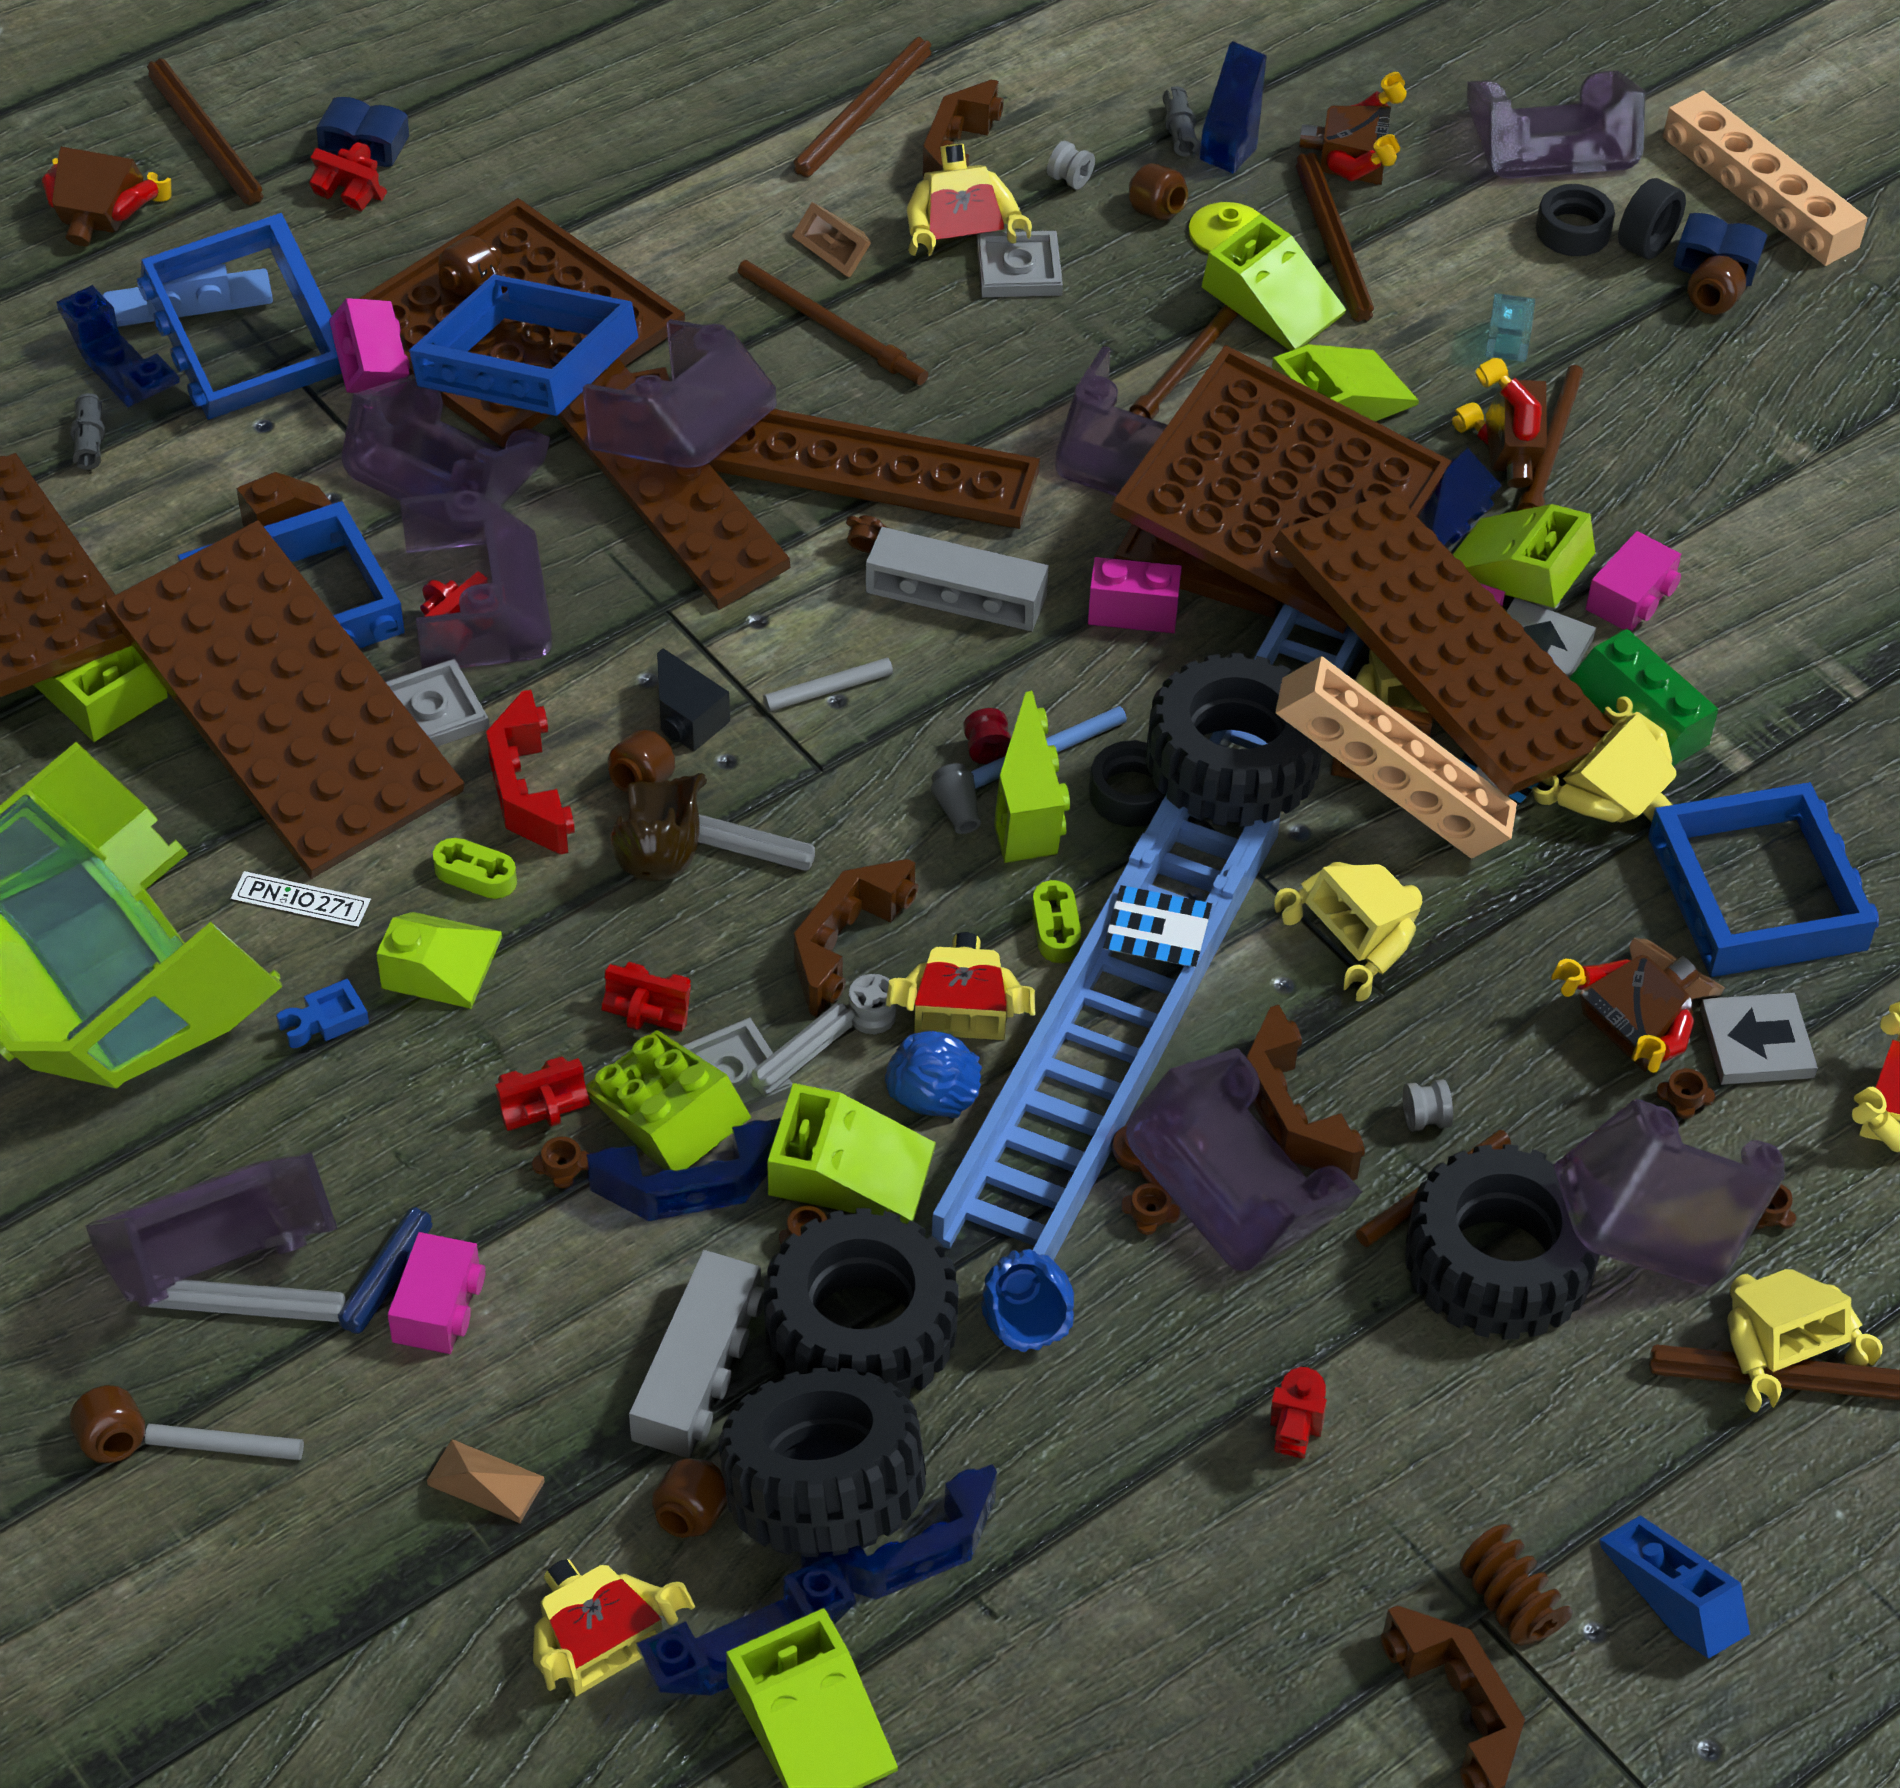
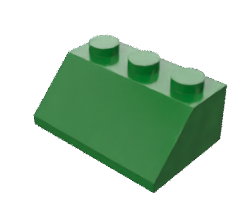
[1569,629,1719,766]

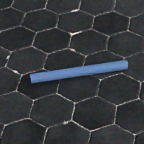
[971,706,1127,789]

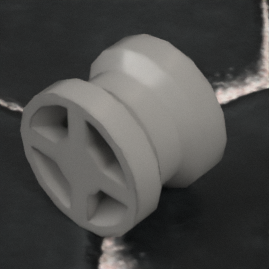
[1047,140,1095,190]
[849,974,896,1035]
[1403,1079,1453,1132]

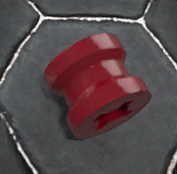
[963,708,1011,765]

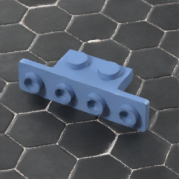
[103,264,273,327]

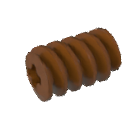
[1460,1524,1573,1646]

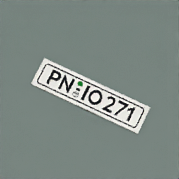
[231,871,371,927]

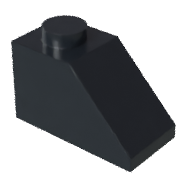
[657,648,730,752]

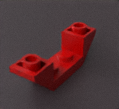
[486,689,575,854]

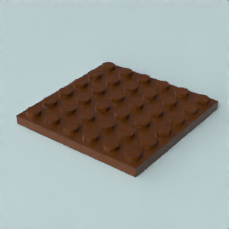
[358,198,685,448]
[1110,345,1451,634]

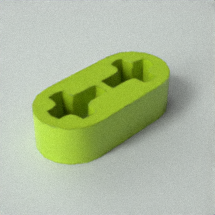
[433,838,517,899]
[1032,880,1081,963]

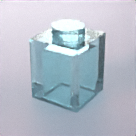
[1485,293,1535,362]

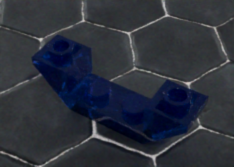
[56,285,180,407]
[586,1118,781,1221]
[801,1464,997,1600]
[636,1556,856,1696]

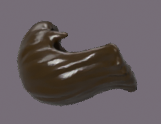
[610,773,707,882]

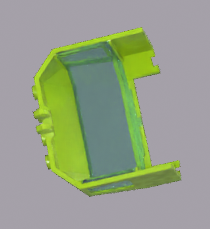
[0,742,282,1089]

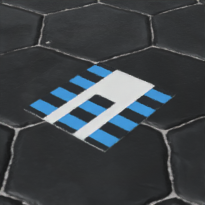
[1103,885,1213,967]

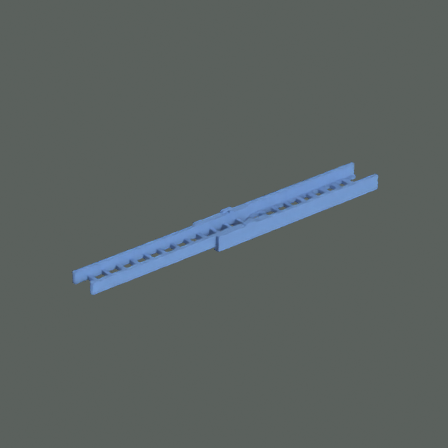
[932,604,1364,1261]

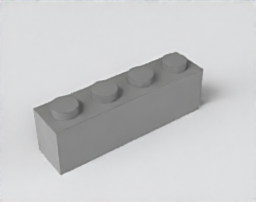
[866,527,1049,632]
[629,1250,764,1458]

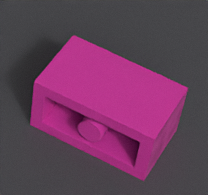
[329,298,409,395]
[1585,531,1681,632]
[1088,557,1182,633]
[388,1232,486,1354]

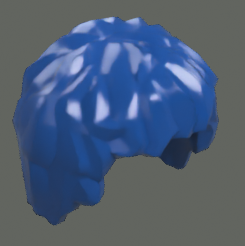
[885,1031,982,1118]
[981,1249,1074,1352]

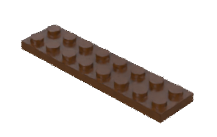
[556,358,791,610]
[694,397,1040,529]

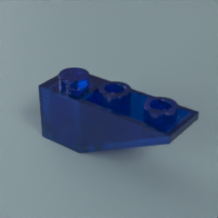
[1200,41,1267,174]
[1418,448,1502,545]

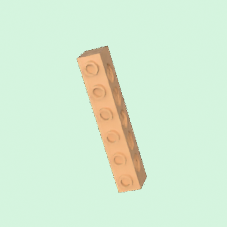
[1663,90,1868,266]
[1275,656,1517,859]

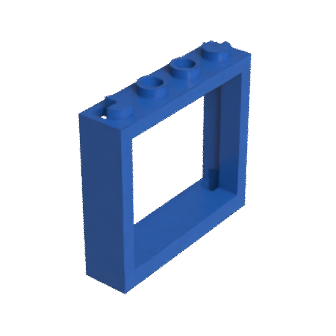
[137,213,342,420]
[409,274,639,416]
[178,501,405,649]
[1648,782,1879,978]

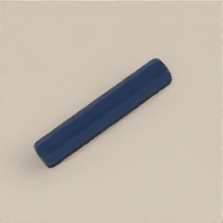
[338,1207,433,1334]

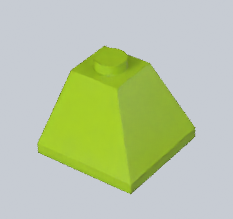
[376,912,502,1009]

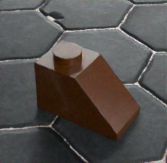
[236,472,332,527]

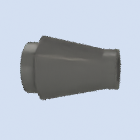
[931,763,981,834]

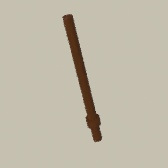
[737,260,928,385]
[1116,305,1239,441]
[1516,365,1584,511]

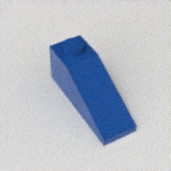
[1599,1515,1750,1659]

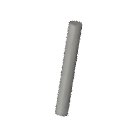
[763,657,893,712]
[145,1424,304,1460]

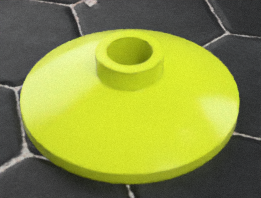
[1189,202,1260,254]

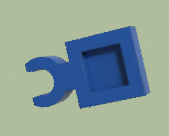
[276,978,369,1048]

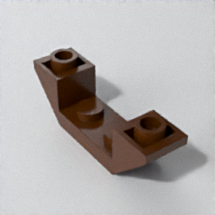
[923,79,1004,177]
[794,859,918,1018]
[1243,1005,1365,1182]
[1381,1605,1525,1788]

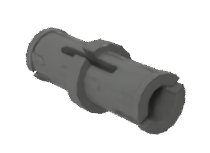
[1162,86,1199,156]
[71,393,105,470]

